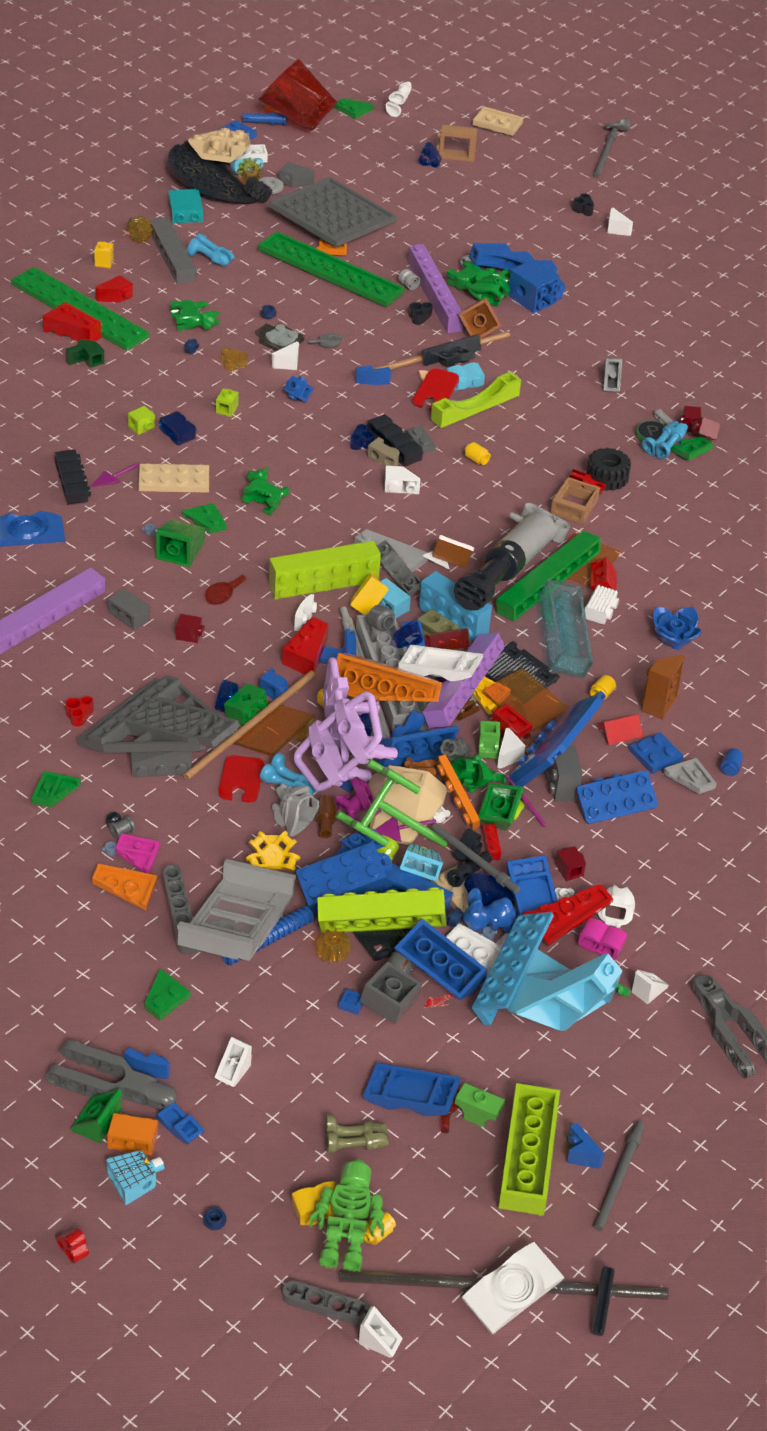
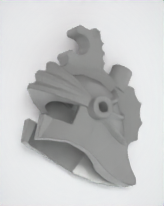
[272,783,319,837]

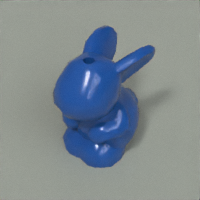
[463,888,516,934]

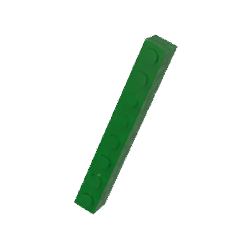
[496,530,601,621]

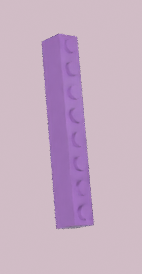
[408,244,463,333]
[0,567,105,654]
[423,632,504,728]

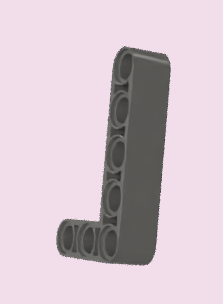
[163,864,237,954]

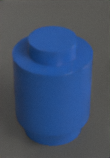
[721,748,743,776]

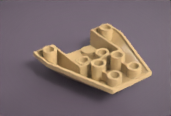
[188,128,250,163]
[368,765,448,845]

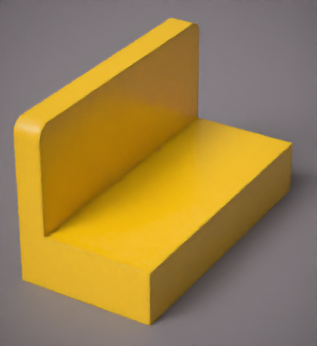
[350,572,389,614]

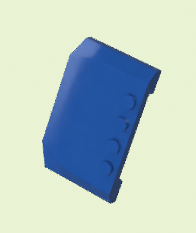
[509,691,606,787]

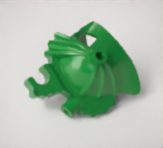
[467,268,511,306]
[450,754,507,793]

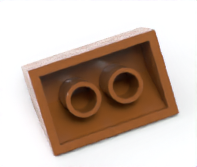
[641,655,685,720]

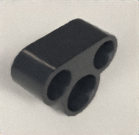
[572,193,594,216]
[409,302,433,325]
[452,828,482,863]

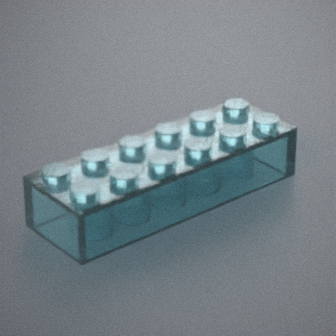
[539,580,593,678]

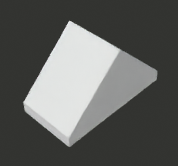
[608,208,633,236]
[272,342,299,370]
[497,728,525,768]
[632,970,669,1004]
[214,1037,252,1087]
[359,1306,403,1357]

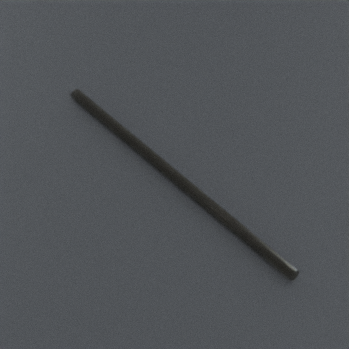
[339,1270,669,1300]

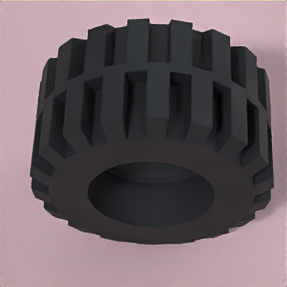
[586,448,631,491]

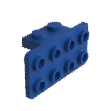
[576,770,658,824]

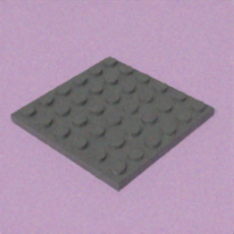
[268,177,397,247]

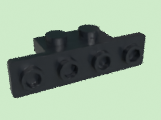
[422,334,481,367]

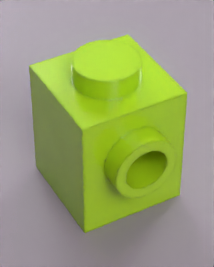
[216,388,239,417]
[128,406,155,435]

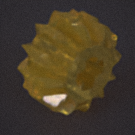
[237,157,263,182]
[126,216,153,243]
[315,929,351,964]

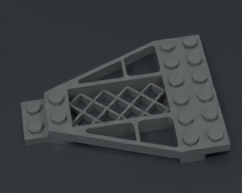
[76,675,240,753]

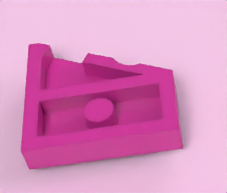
[115,833,161,874]

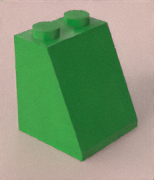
[156,519,205,567]

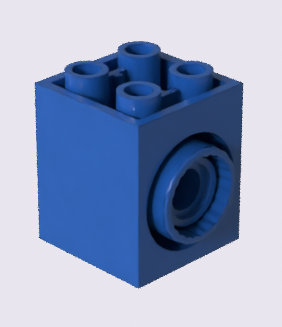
[509,259,560,313]

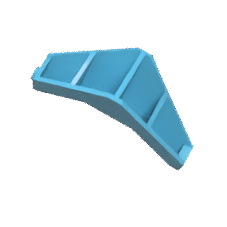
[508,949,622,1031]

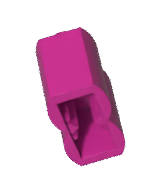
[578,918,627,960]

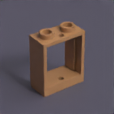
[437,125,478,162]
[551,477,600,524]

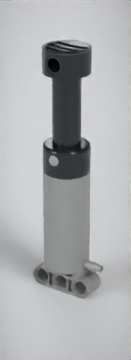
[454,503,570,610]

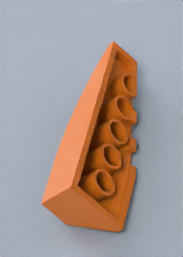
[337,653,442,702]

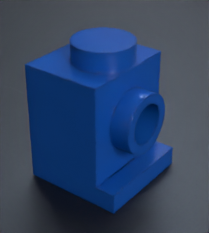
[260,668,290,700]

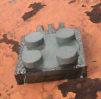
[255,323,305,351]

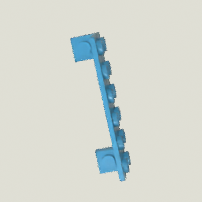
[472,912,553,1025]

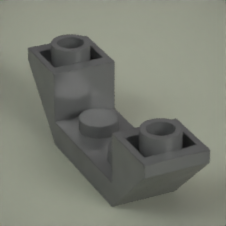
[377,540,421,596]

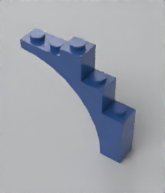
[469,243,566,299]

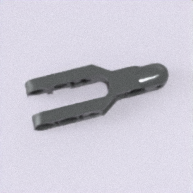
[693,975,767,1078]
[45,1040,177,1110]

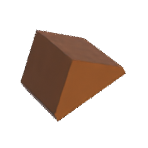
[458,298,502,339]
[432,535,474,568]

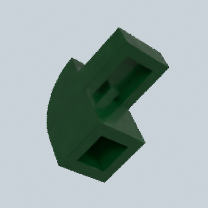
[66,340,105,368]

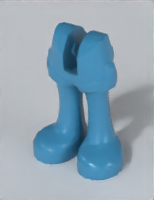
[187,233,234,267]
[642,420,688,459]
[260,752,316,795]

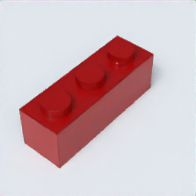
[482,824,502,860]

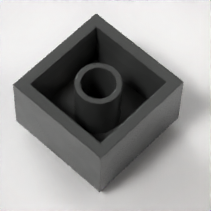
[546,745,583,802]
[360,961,423,1024]

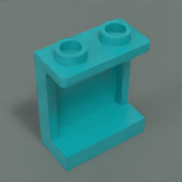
[168,189,203,223]

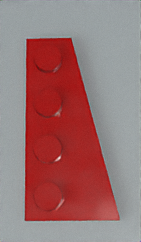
[523,884,614,947]

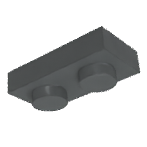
[406,426,436,454]

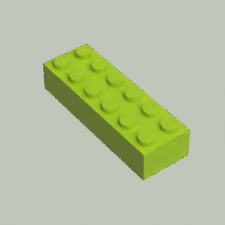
[269,541,381,599]
[317,887,447,934]
[499,1083,560,1216]

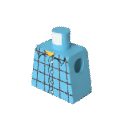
[400,843,443,881]
[106,1150,164,1205]

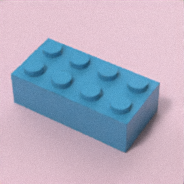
[419,571,492,642]

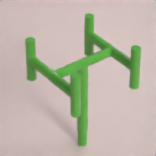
[335,759,448,847]

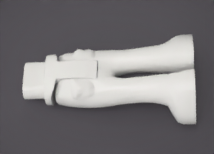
[386,82,411,117]

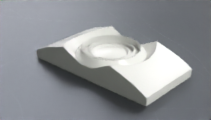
[399,645,483,682]
[462,1242,564,1335]

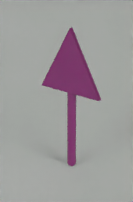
[91,462,140,488]
[505,774,546,827]
[375,817,436,842]

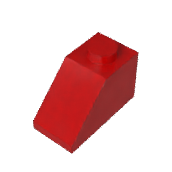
[95,275,133,303]

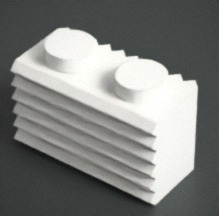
[584,585,619,625]

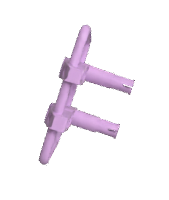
[323,657,384,765]
[294,692,398,792]

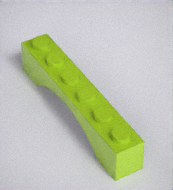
[431,371,521,428]

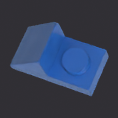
[567,1122,605,1169]

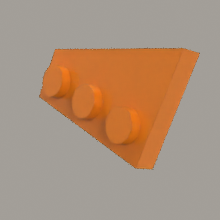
[92,863,158,911]

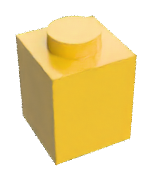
[94,242,114,268]

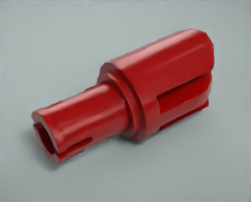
[569,468,606,494]

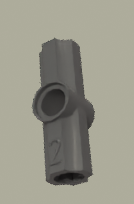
[440,737,473,761]

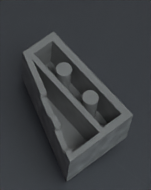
[131,741,192,777]

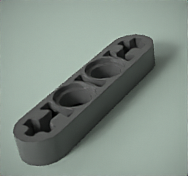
[282,1281,371,1326]

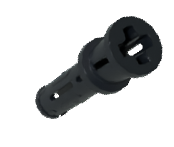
[447,851,493,887]

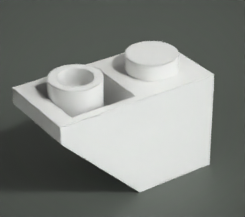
[385,466,420,494]

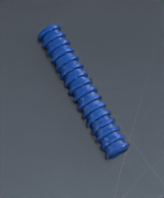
[222,906,314,966]

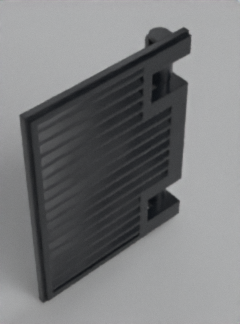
[485,641,560,705]
[352,927,435,961]

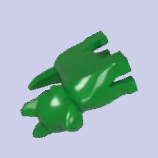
[447,261,498,290]
[170,300,221,332]
[242,466,290,516]

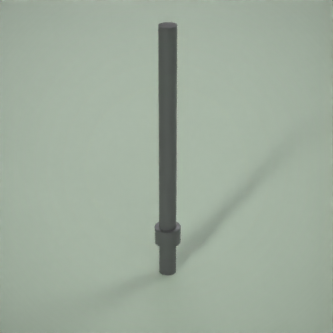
[594,127,617,178]
[432,823,520,894]
[594,1121,645,1231]

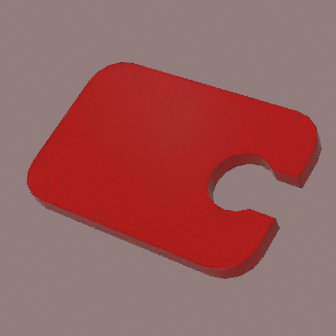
[413,368,459,411]
[219,755,264,803]

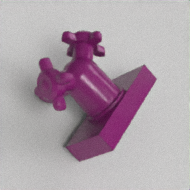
[335,776,381,824]

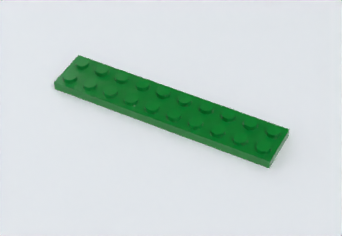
[258,231,405,307]
[11,267,149,351]

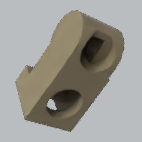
[368,437,399,466]

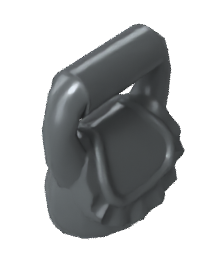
[605,117,630,131]

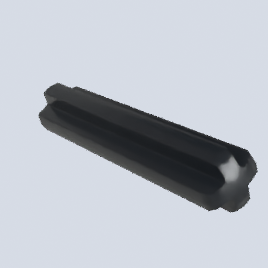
[591,1266,615,1336]

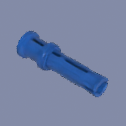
[243,112,287,126]

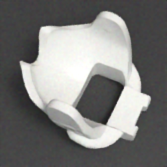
[598,884,636,928]

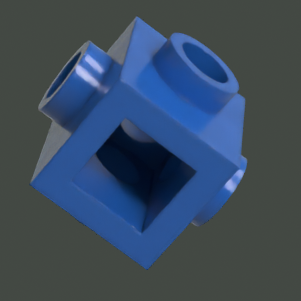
[284,375,314,402]

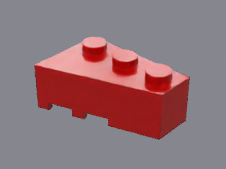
[43,302,102,342]
[282,616,328,679]

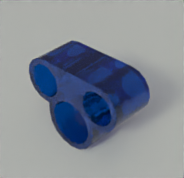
[419,142,442,168]
[350,424,375,450]
[393,621,423,648]
[215,679,239,714]

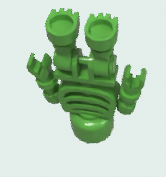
[309,1159,385,1272]

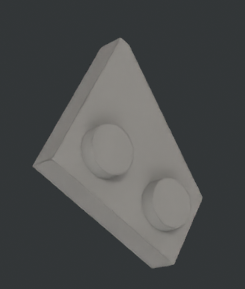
[664,758,717,794]

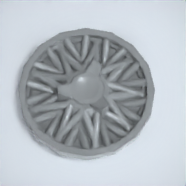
[258,177,284,194]

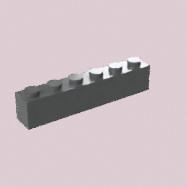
[149,217,197,284]

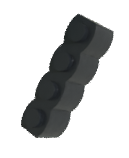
[366,414,423,467]
[54,449,91,505]

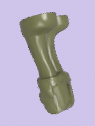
[325,1114,389,1153]

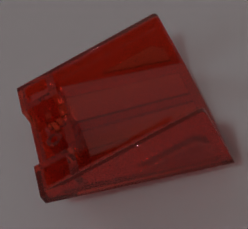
[258,59,338,131]

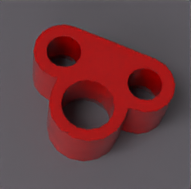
[65,696,94,727]
[56,1228,89,1264]

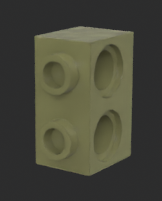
[417,609,460,649]

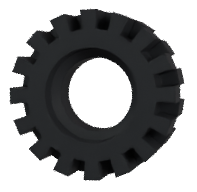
[243,177,273,202]

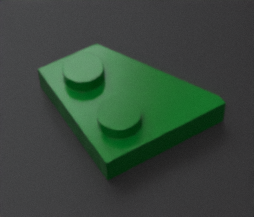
[334,98,374,119]
[671,437,713,461]
[182,503,227,533]
[31,771,81,808]
[145,969,190,1021]

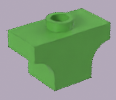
[479,721,500,759]
[455,1083,505,1127]

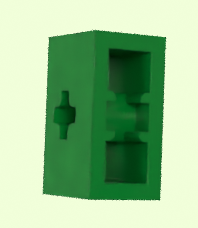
[224,683,268,725]

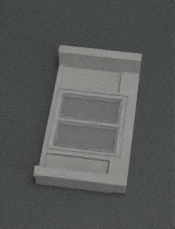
[177,859,296,961]

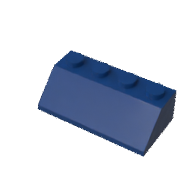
[377,726,459,768]
[395,919,487,1000]

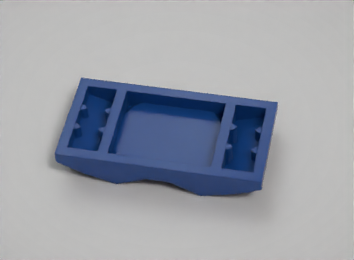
[0,511,65,547]
[506,855,557,917]
[363,1063,461,1116]

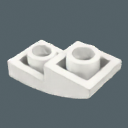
[294,594,317,631]

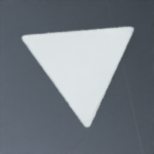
[423,551,449,569]

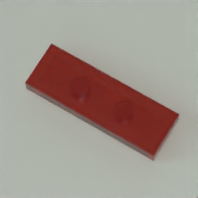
[425,628,469,650]

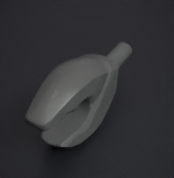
[308,333,343,348]

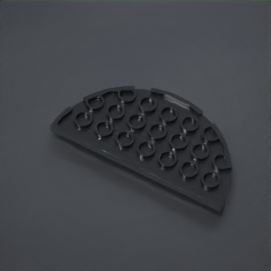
[167,140,256,204]

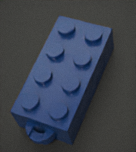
[296,842,392,915]

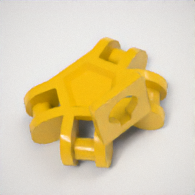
[245,830,301,873]

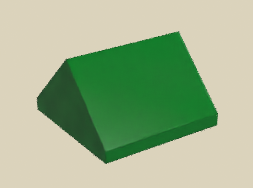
[478,783,524,831]
[70,1089,122,1144]

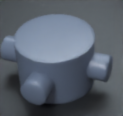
[142,523,157,536]
[102,841,117,856]
[480,926,498,941]

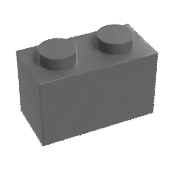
[108,589,150,630]

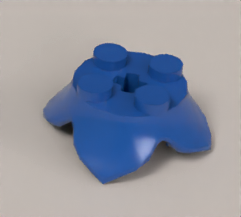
[653,607,702,650]

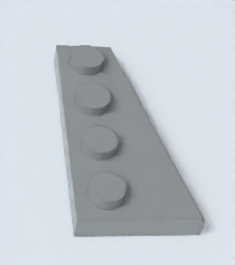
[354,529,429,572]

